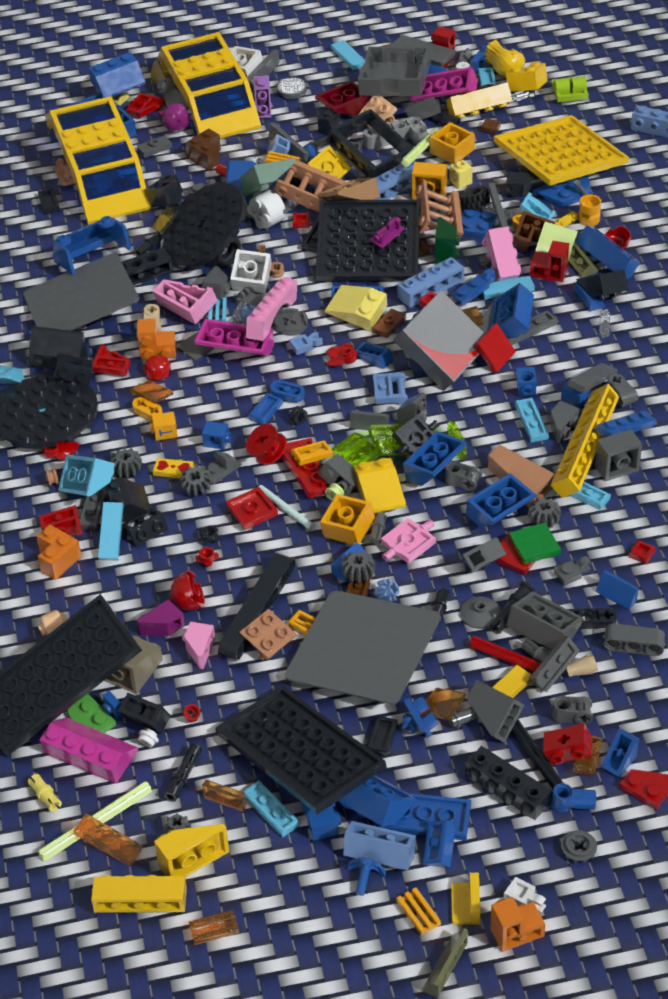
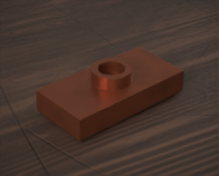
[372,308,406,338]

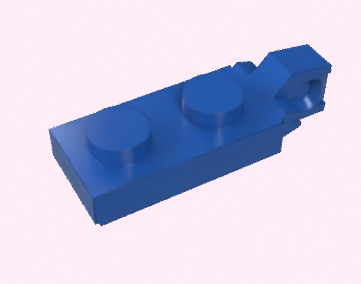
[451,268,496,306]

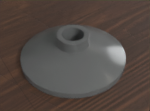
[460,597,501,629]

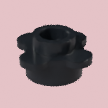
[199,525,220,544]

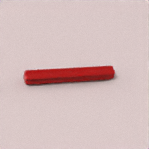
[469,636,541,673]

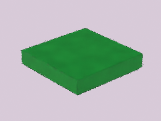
[509,523,561,565]

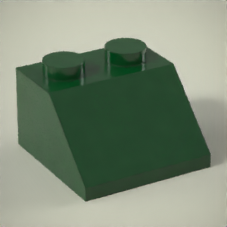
[435,217,460,265]

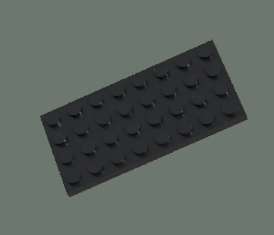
[0,594,142,756]
[215,685,387,815]

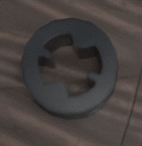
[289,406,308,424]

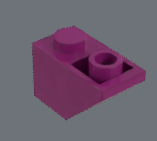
[136,600,185,636]

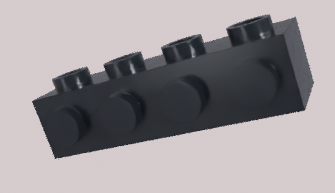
[465,745,552,820]

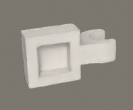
[504,877,546,913]

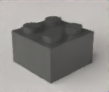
[595,429,642,482]

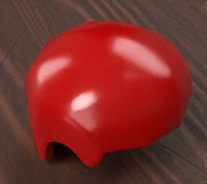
[605,225,631,250]
[144,355,171,380]

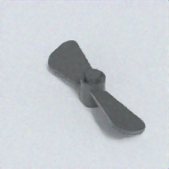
[151,60,189,110]

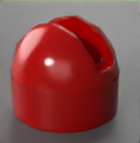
[183,704,200,723]

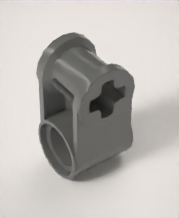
[608,374,638,408]
[444,461,483,491]
[551,696,593,725]

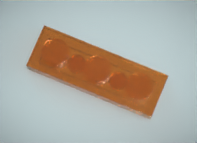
[74,813,142,866]

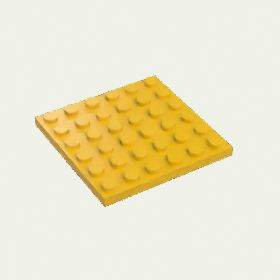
[494,115,629,186]

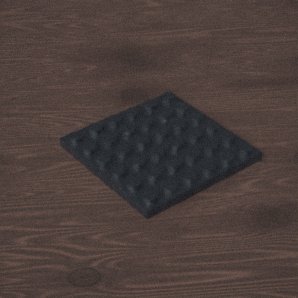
[315,199,420,281]

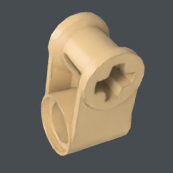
[144,304,161,332]

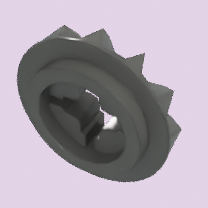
[561,830,597,863]

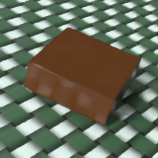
[481,118,501,135]

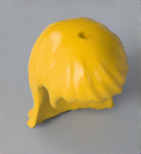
[485,40,525,77]

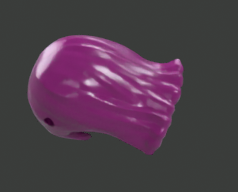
[157,103,190,132]

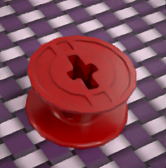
[246,423,287,465]

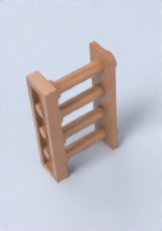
[273,157,346,212]
[415,180,463,238]

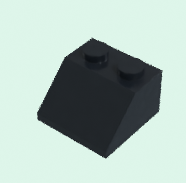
[576,270,628,299]
[106,478,151,522]

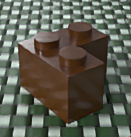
[185,128,221,171]
[512,211,555,253]

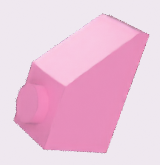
[182,622,215,669]

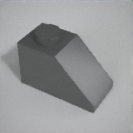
[202,266,230,300]

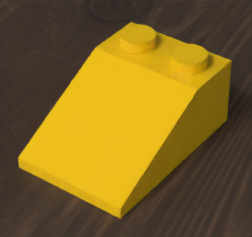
[354,458,406,513]
[154,824,229,877]

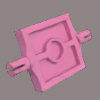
[381,518,436,564]

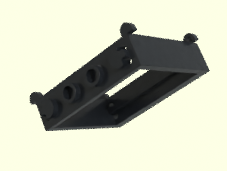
[326,109,413,178]

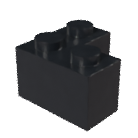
[144,174,183,208]

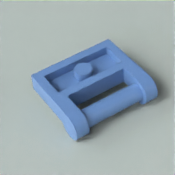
[373,373,408,405]

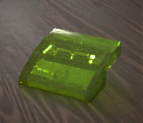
[368,424,409,456]
[332,432,383,471]

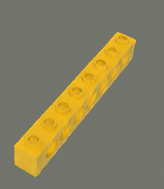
[551,384,619,498]

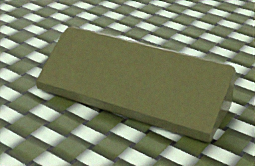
[569,242,599,278]
[422,928,468,997]

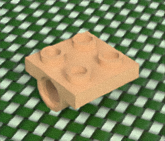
[358,96,398,128]

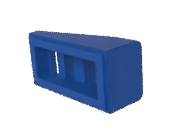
[356,342,393,369]

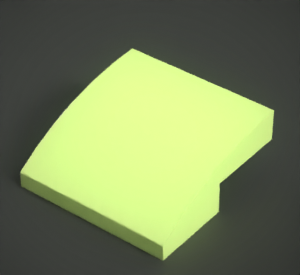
[536,222,578,261]

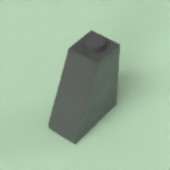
[467,680,525,743]

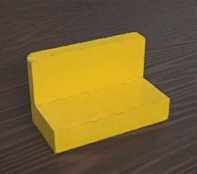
[451,873,480,925]

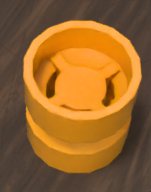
[578,194,601,226]

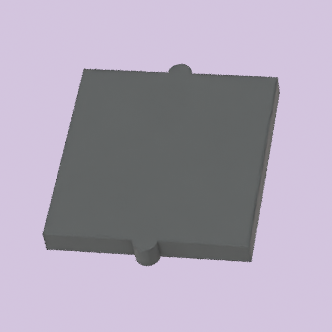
[176,332,215,361]

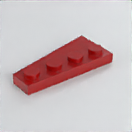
[281,438,327,498]

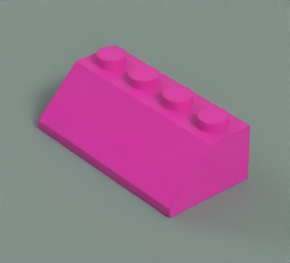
[410,67,478,101]
[195,319,274,356]
[40,717,138,784]

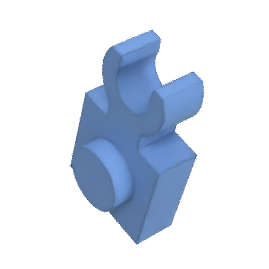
[289,332,323,355]

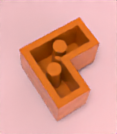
[137,318,176,360]
[37,525,82,580]
[491,897,545,952]

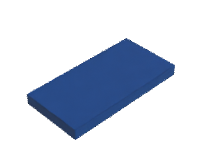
[381,793,471,841]

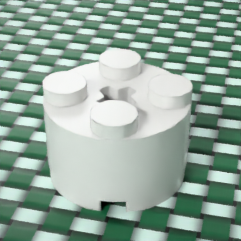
[247,190,286,229]

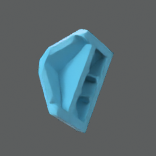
[520,192,555,220]
[0,365,25,384]

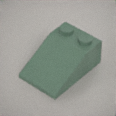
[240,158,297,197]

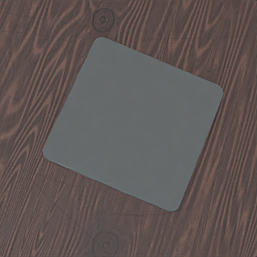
[23,253,139,330]
[285,591,441,704]

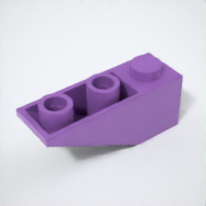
[254,75,272,119]

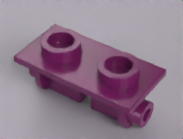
[370,217,405,249]

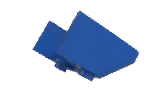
[52,216,132,275]

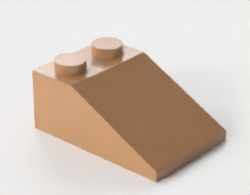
[318,178,380,200]

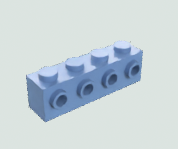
[631,105,668,138]
[374,161,416,200]
[397,257,464,308]

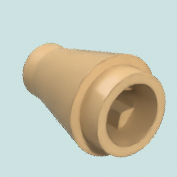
[566,655,598,677]

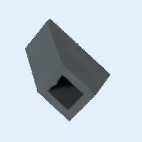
[397,392,427,425]
[550,400,580,444]
[318,454,356,497]
[462,537,507,573]

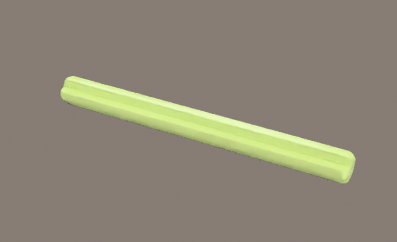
[401,128,438,167]
[38,781,152,861]

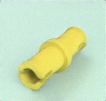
[28,774,62,812]

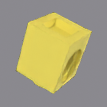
[450,160,473,189]

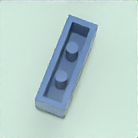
[343,821,416,870]

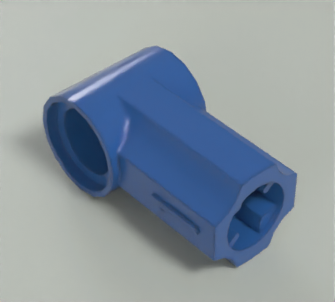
[551,783,596,812]

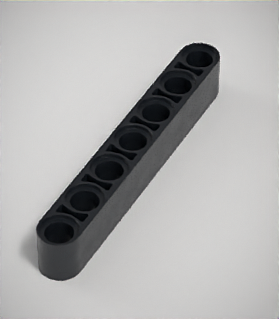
[218,553,295,661]

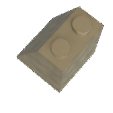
[104,635,163,694]

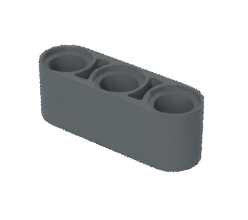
[604,624,665,656]

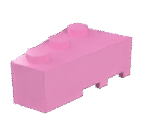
[482,227,521,282]
[152,279,218,325]

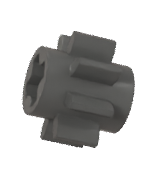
[163,813,191,833]

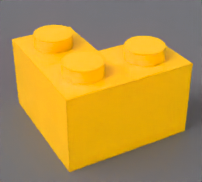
[506,61,548,92]

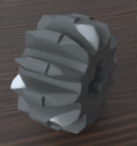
[110,447,142,479]
[180,464,213,497]
[528,497,561,528]
[341,550,375,584]

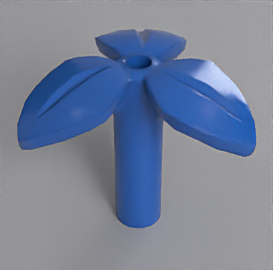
[347,857,386,896]

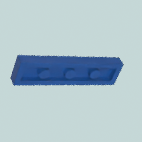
[595,411,657,437]

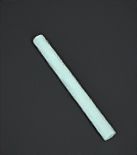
[259,485,315,530]

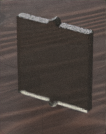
[151,206,179,234]

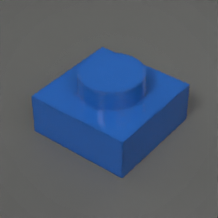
[102,691,123,720]

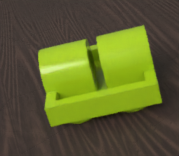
[551,76,589,102]

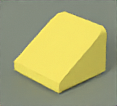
[112,92,129,106]

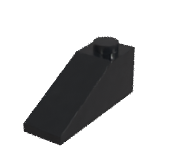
[506,172,547,197]

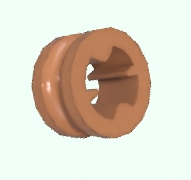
[269,262,284,278]
[45,468,59,486]

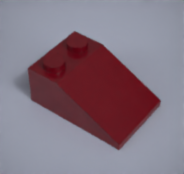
[315,81,371,115]

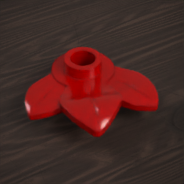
[326,343,358,366]
[43,441,79,460]

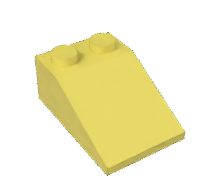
[325,285,387,332]

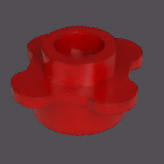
[195,547,219,567]

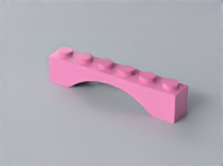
[246,277,297,341]

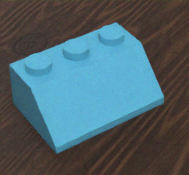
[58,454,115,496]

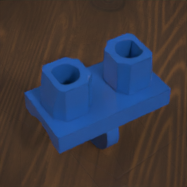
[401,697,439,738]

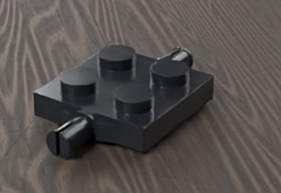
[392,415,439,457]

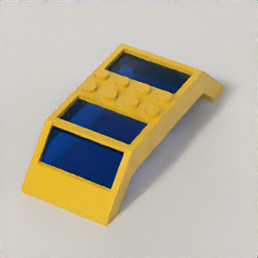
[157,32,261,139]
[45,96,151,225]

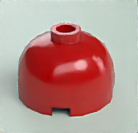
[169,570,205,611]

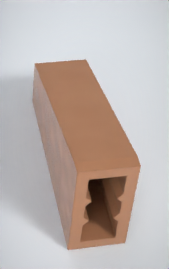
[488,445,555,507]

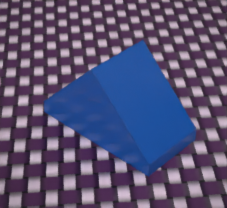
[601,728,639,777]

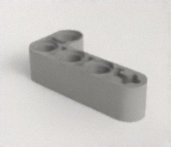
[363,116,427,150]

